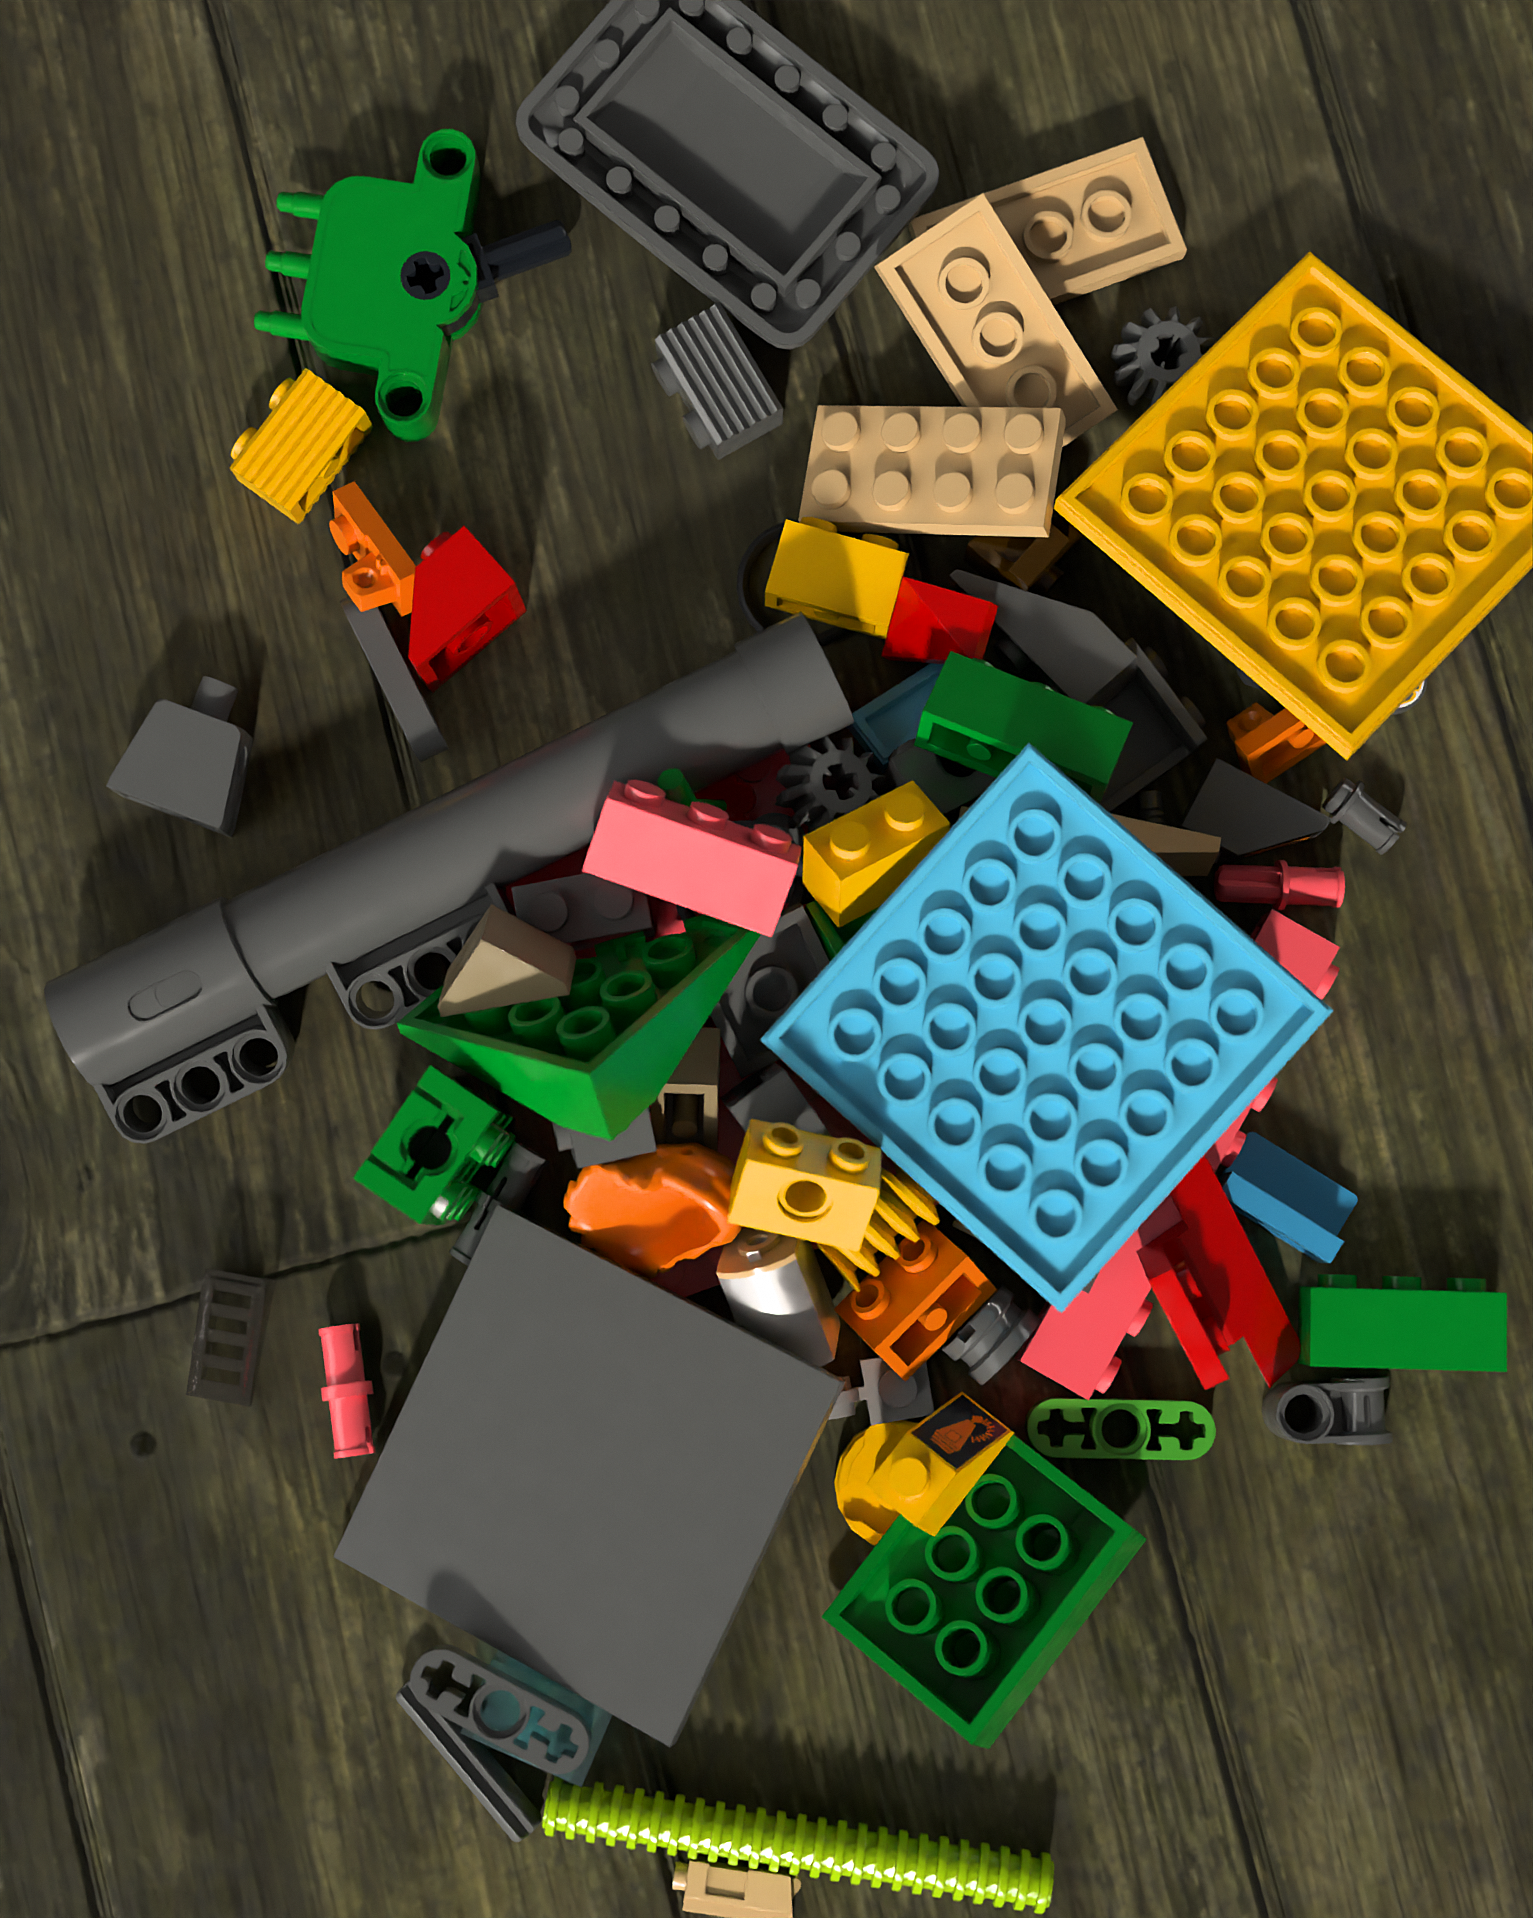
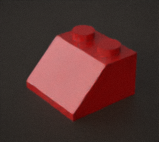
[408,526,527,693]

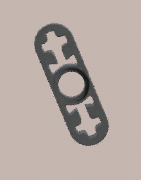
[340,596,449,763]
[410,1644,591,1774]

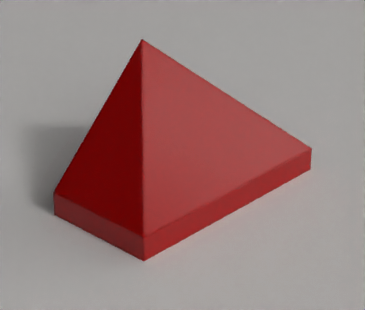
[881,576,998,664]

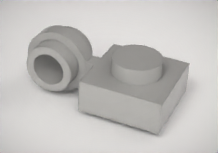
[828,1356,934,1425]

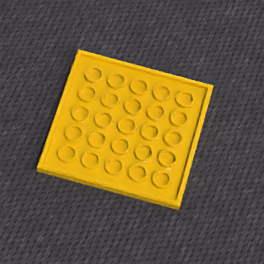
[1054,251,1533,760]

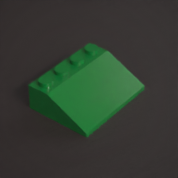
[822,1434,1147,1749]

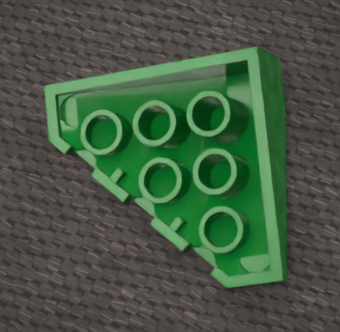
[397,914,761,1141]

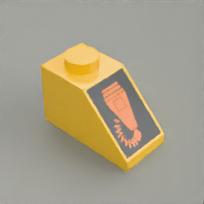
[866,1392,1014,1537]

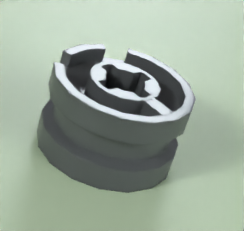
[942,1283,1041,1385]

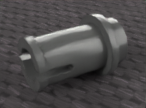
[1322,777,1407,855]

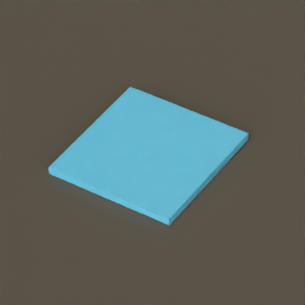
[760,743,1333,1313]

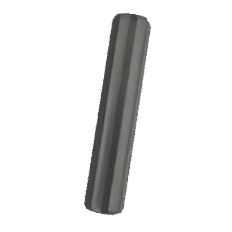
[396,1680,542,1842]

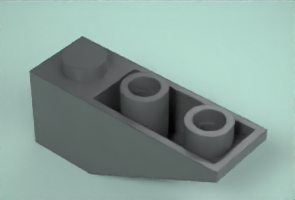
[949,569,1137,707]

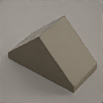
[438,904,576,1017]

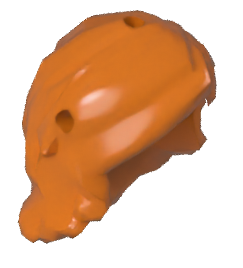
[564,1142,741,1279]

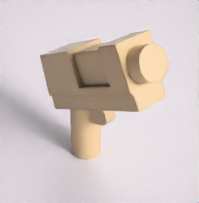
[672,1855,801,1918]

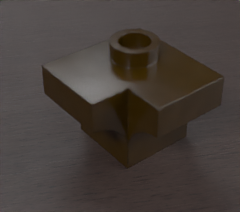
[963,515,1084,597]

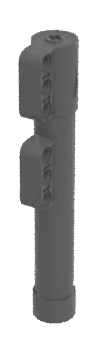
[44,611,854,1144]

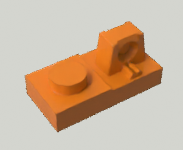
[329,481,416,617]
[1226,702,1326,784]

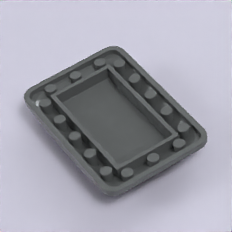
[516,0,939,349]

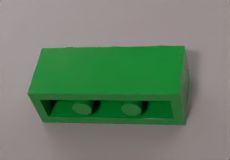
[914,651,1133,805]
[1298,1274,1507,1372]

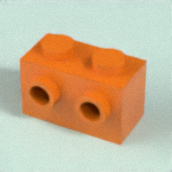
[833,1219,997,1382]

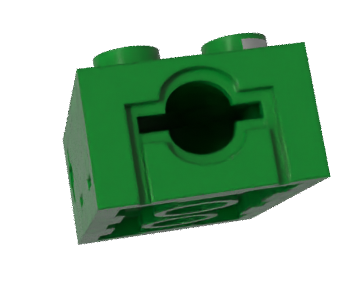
[353,1066,517,1225]

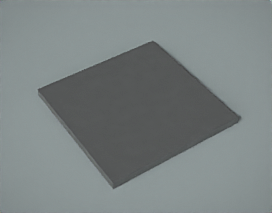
[333,1205,846,1747]

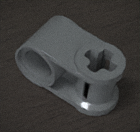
[1261,1376,1393,1445]

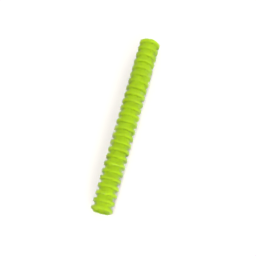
[542,1775,1054,1914]

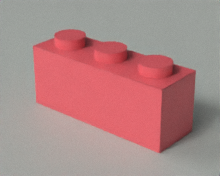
[582,780,802,938]

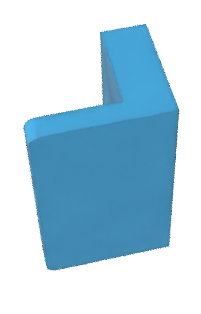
[1218,1132,1358,1263]

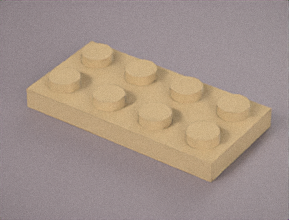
[909,137,1187,305]
[874,193,1118,447]
[798,405,1066,537]

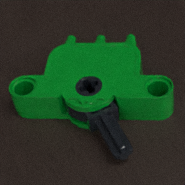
[254,129,572,442]

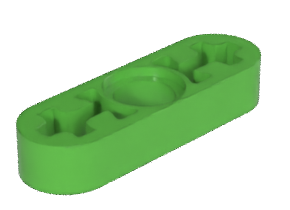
[1025,1397,1216,1460]

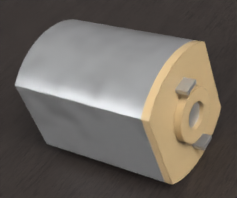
[716,1227,841,1367]

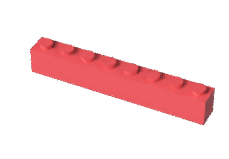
[1015,909,1340,1400]

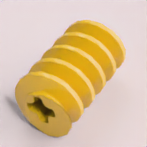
[816,1160,940,1292]

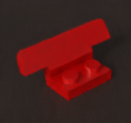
[1136,1156,1301,1390]

